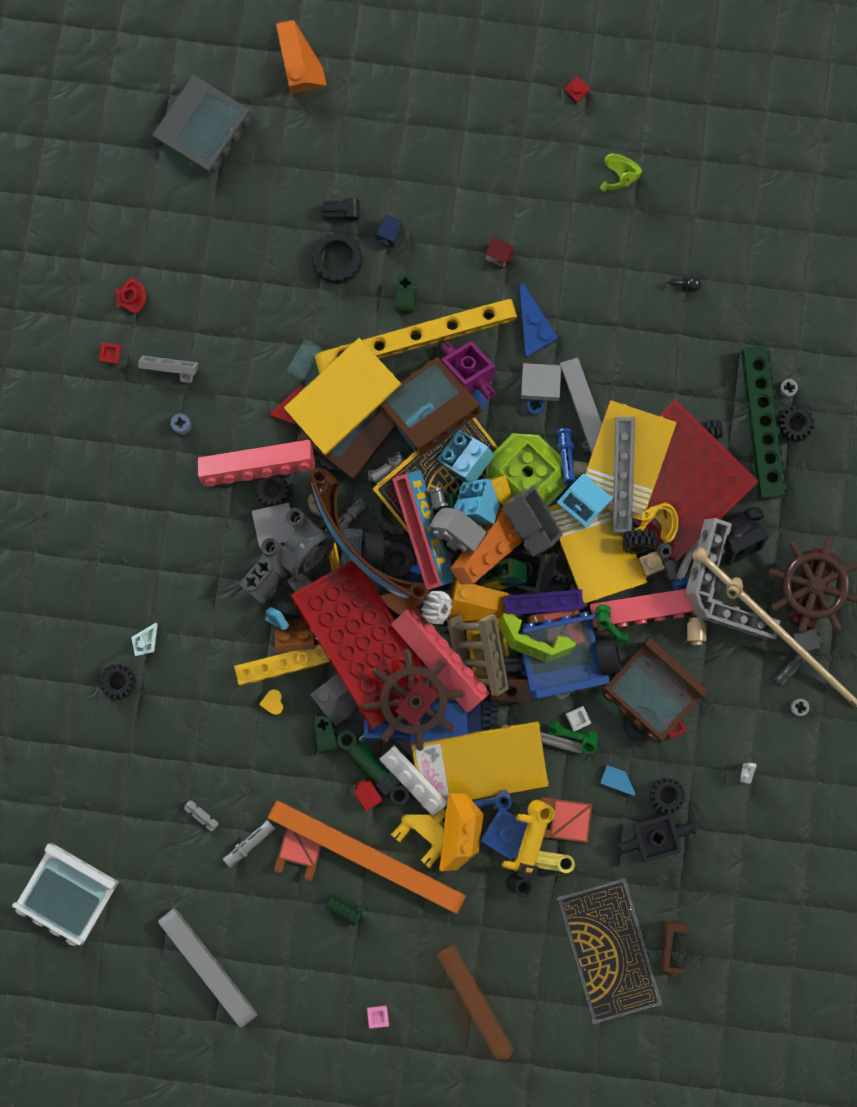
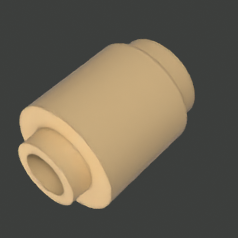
[687,617,706,646]

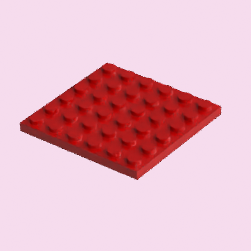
[632,399,758,563]

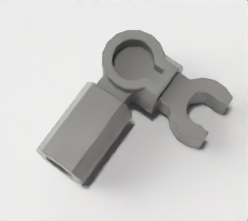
[371,452,404,484]

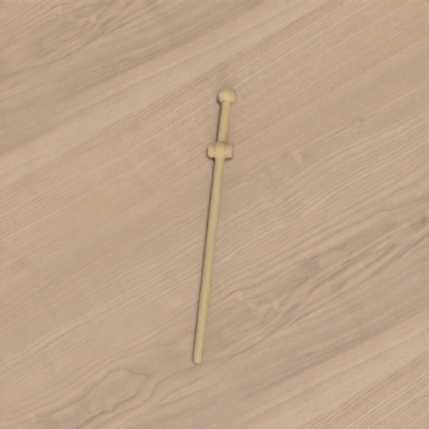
[692,548,857,707]

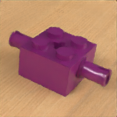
[439,341,496,400]

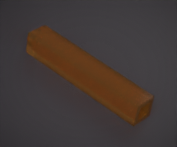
[437,943,514,1060]

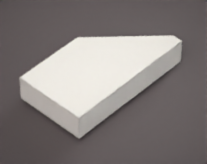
[740,763,756,784]

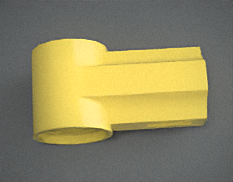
[536,851,575,873]

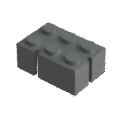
[503,485,563,556]

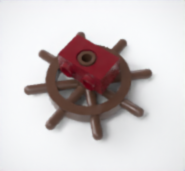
[363,649,464,751]

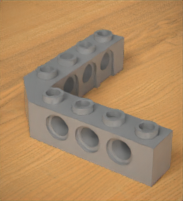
[685,518,780,639]

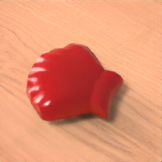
[115,278,146,313]

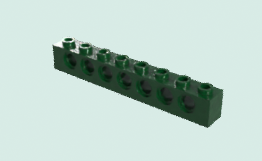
[741,345,787,500]

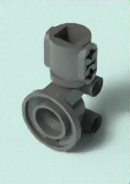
[239,508,334,604]

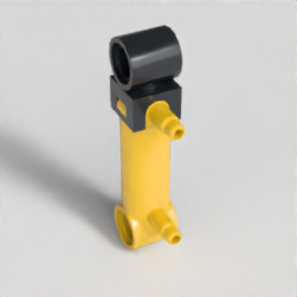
[502,800,554,897]

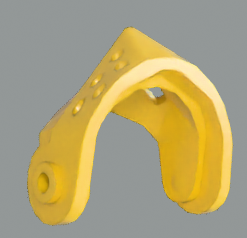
[635,502,679,543]

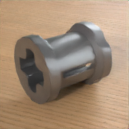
[427,487,448,510]

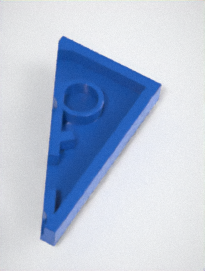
[520,283,558,358]

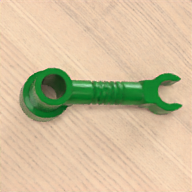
[595,604,629,647]
[548,721,598,754]

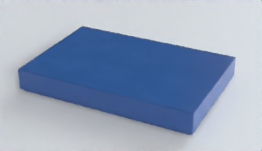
[408,703,468,746]

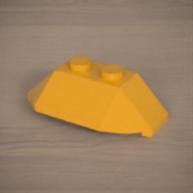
[439,793,483,871]

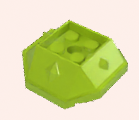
[486,433,568,507]

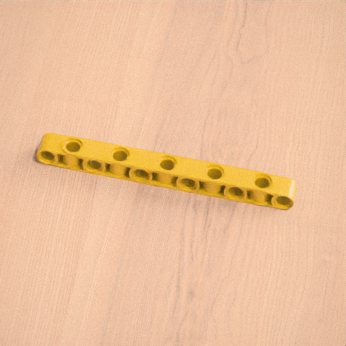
[314,299,517,374]

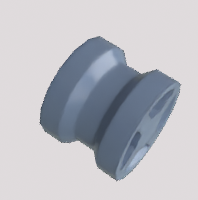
[171,414,191,435]

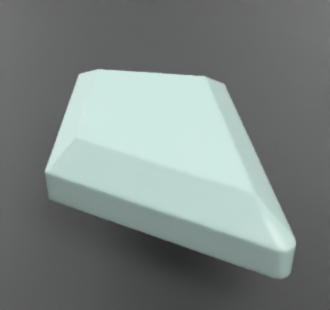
[131,623,158,656]

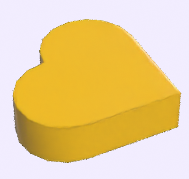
[259,689,283,715]

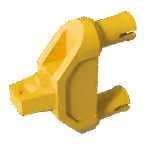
[391,808,446,868]

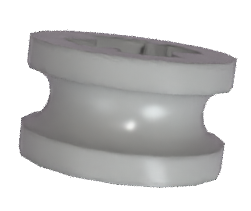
[779,379,798,398]
[790,699,809,716]

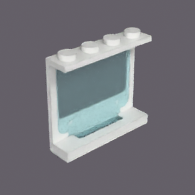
[12,843,119,946]

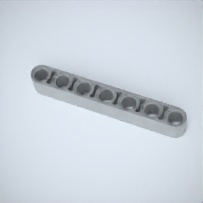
[158,908,257,1028]

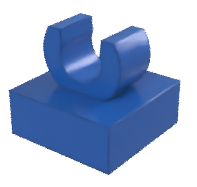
[409,562,425,584]

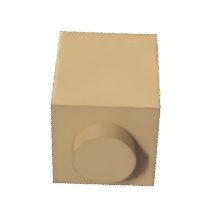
[638,551,665,578]

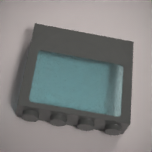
[152,75,252,176]

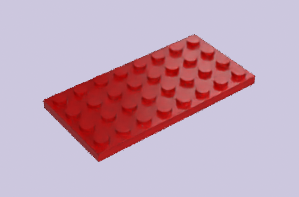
[290,560,437,730]

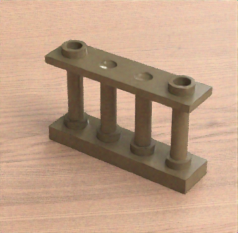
[447,614,509,696]

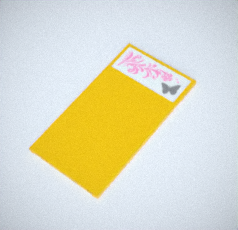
[411,722,549,808]

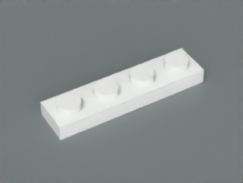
[380,746,447,816]

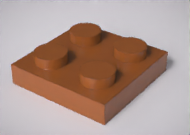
[275,618,315,653]

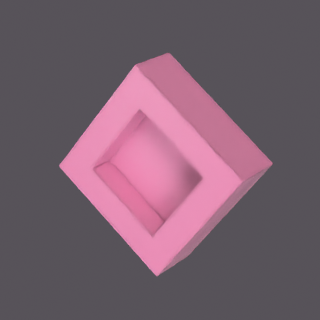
[367,1005,389,1029]

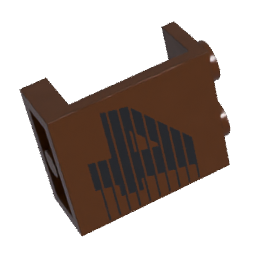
[660,920,688,976]

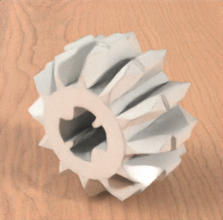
[421,591,453,624]

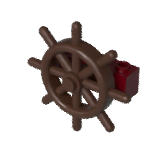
[767,538,857,634]

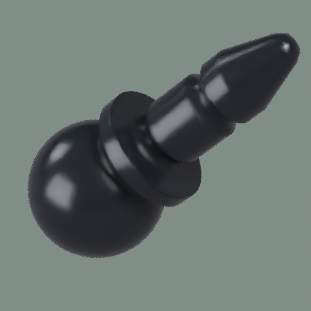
[667,277,701,292]

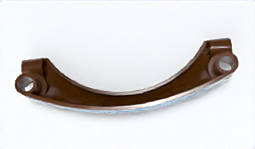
[307,468,432,609]

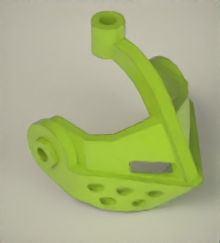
[600,153,642,192]

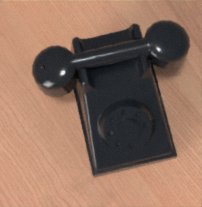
[723,507,770,565]

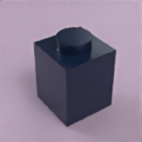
[377,214,403,247]

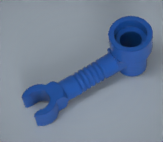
[472,790,512,810]

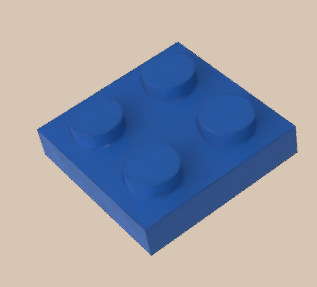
[480,809,527,860]

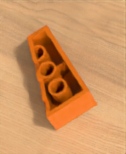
[450,508,525,585]

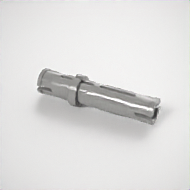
[223,820,275,868]

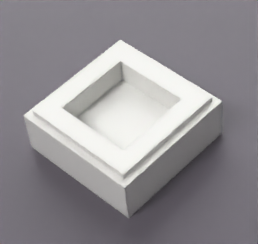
[565,706,591,731]

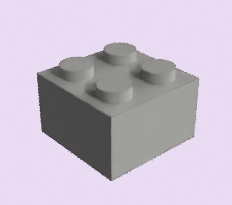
[428,508,487,552]

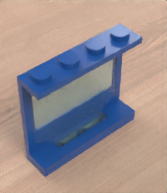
[518,612,610,699]

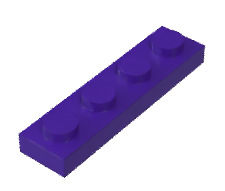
[504,589,583,615]

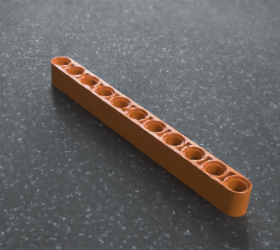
[267,800,466,914]

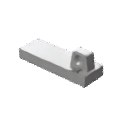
[138,356,198,383]

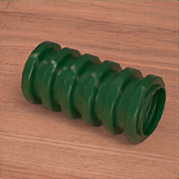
[325,895,363,926]

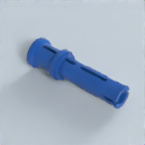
[555,428,576,485]

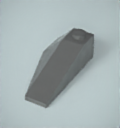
[310,674,357,726]

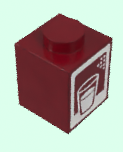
[485,238,515,268]

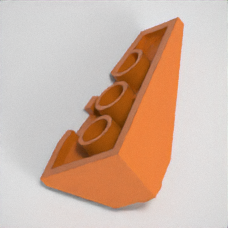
[276,20,327,94]

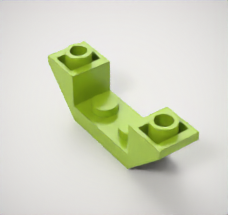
[498,613,576,663]

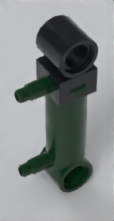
[337,730,409,806]

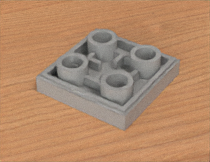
[521,363,561,401]
[252,503,296,549]

